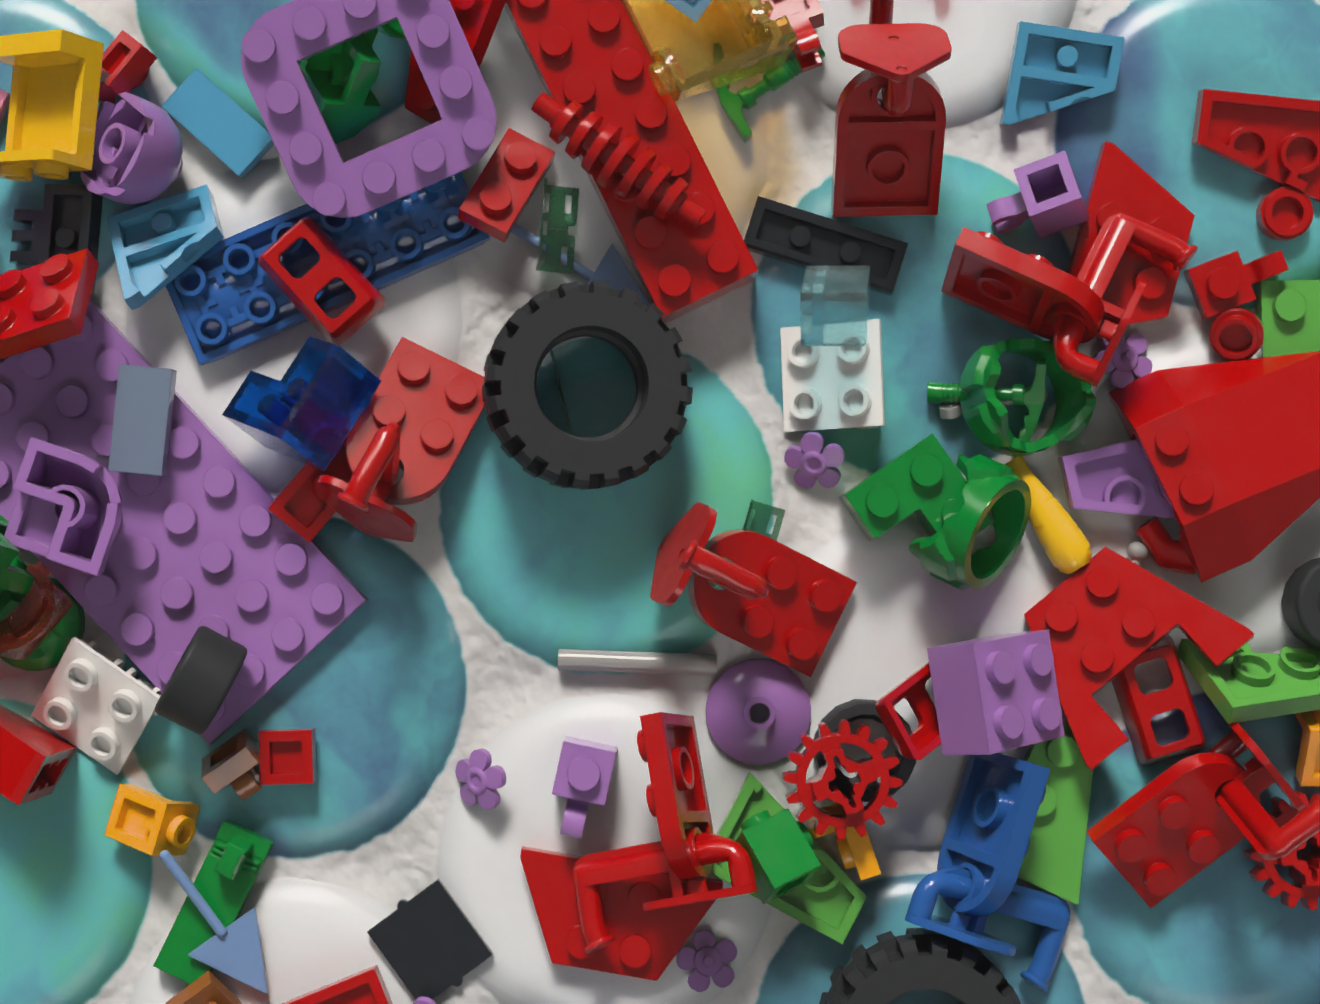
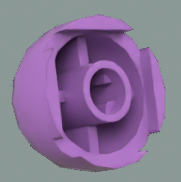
[80,92,183,205]

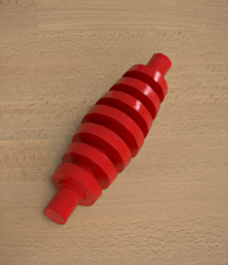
[531,92,707,229]

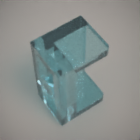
[800,266,870,346]

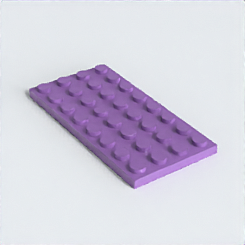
[0,299,368,745]

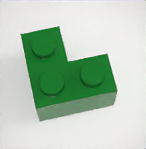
[839,433,995,540]

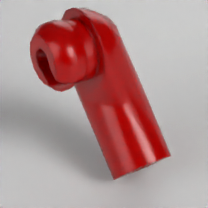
[1134,517,1196,575]

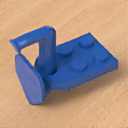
[905,753,1070,992]

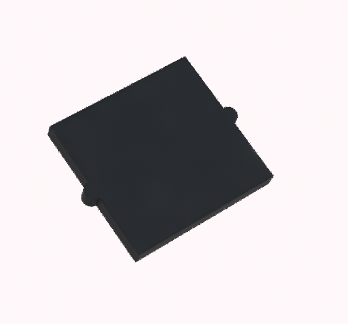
[367,878,493,999]

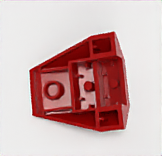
[1108,351,1320,583]

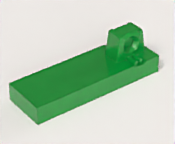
[153,819,275,984]

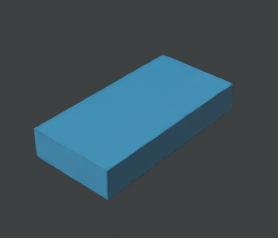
[161,68,274,179]

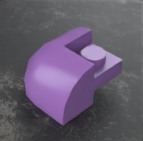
[4,437,122,576]

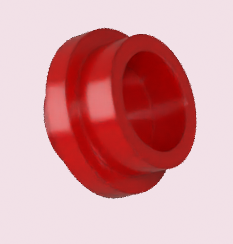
[1209,308,1264,361]

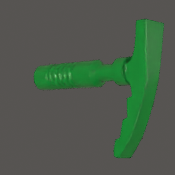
[710,45,825,143]
[927,359,1046,458]

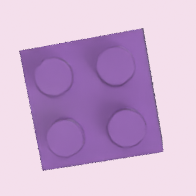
[927,630,1065,756]

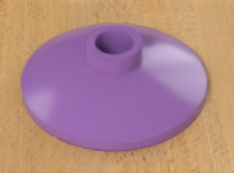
[705,659,811,765]

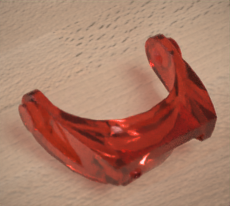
[0,562,73,660]

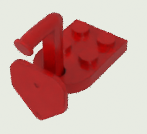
[831,0,952,217]
[941,213,1198,387]
[0,248,99,359]
[316,337,486,542]
[650,502,857,677]
[573,712,758,954]
[1086,722,1320,909]

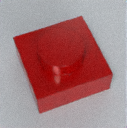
[258,728,317,785]

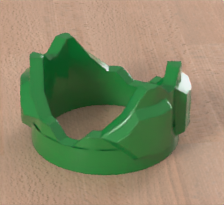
[960,338,1096,457]
[909,454,1031,590]

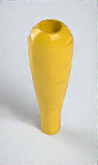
[1004,456,1092,574]

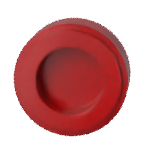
[1256,187,1313,241]

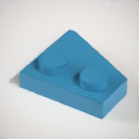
[1000,21,1125,126]
[107,184,224,310]

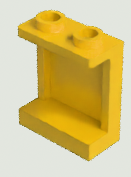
[0,29,104,182]

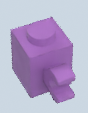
[986,150,1090,238]
[552,736,617,838]

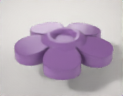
[1093,333,1153,388]
[784,432,845,489]
[455,749,506,810]
[677,930,737,992]

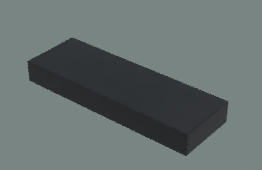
[744,196,908,296]

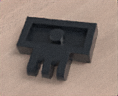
[9,184,103,294]

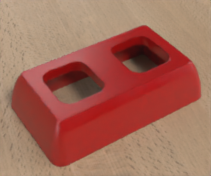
[258,217,386,347]
[1112,635,1206,766]
[875,662,941,760]

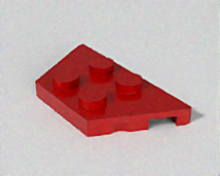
[1067,141,1195,332]
[520,846,723,981]

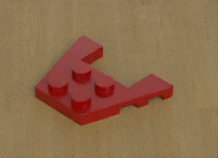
[1024,547,1254,771]

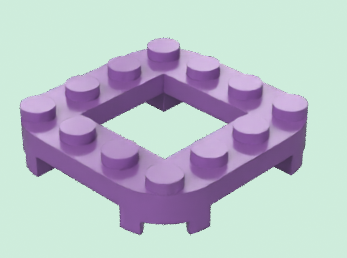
[241,0,497,218]

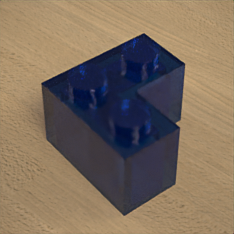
[222,336,382,471]

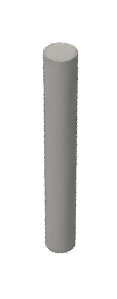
[558,649,717,676]

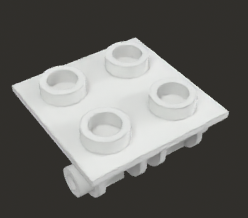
[780,319,885,432]
[31,637,162,775]

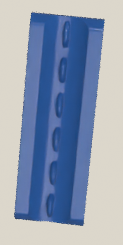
[166,172,490,366]

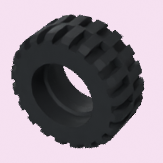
[482,281,693,490]
[819,928,1021,1004]

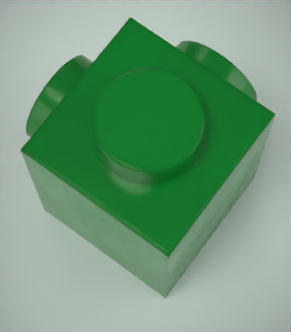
[736,808,821,905]

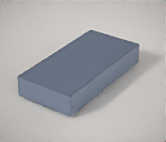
[108,364,177,477]

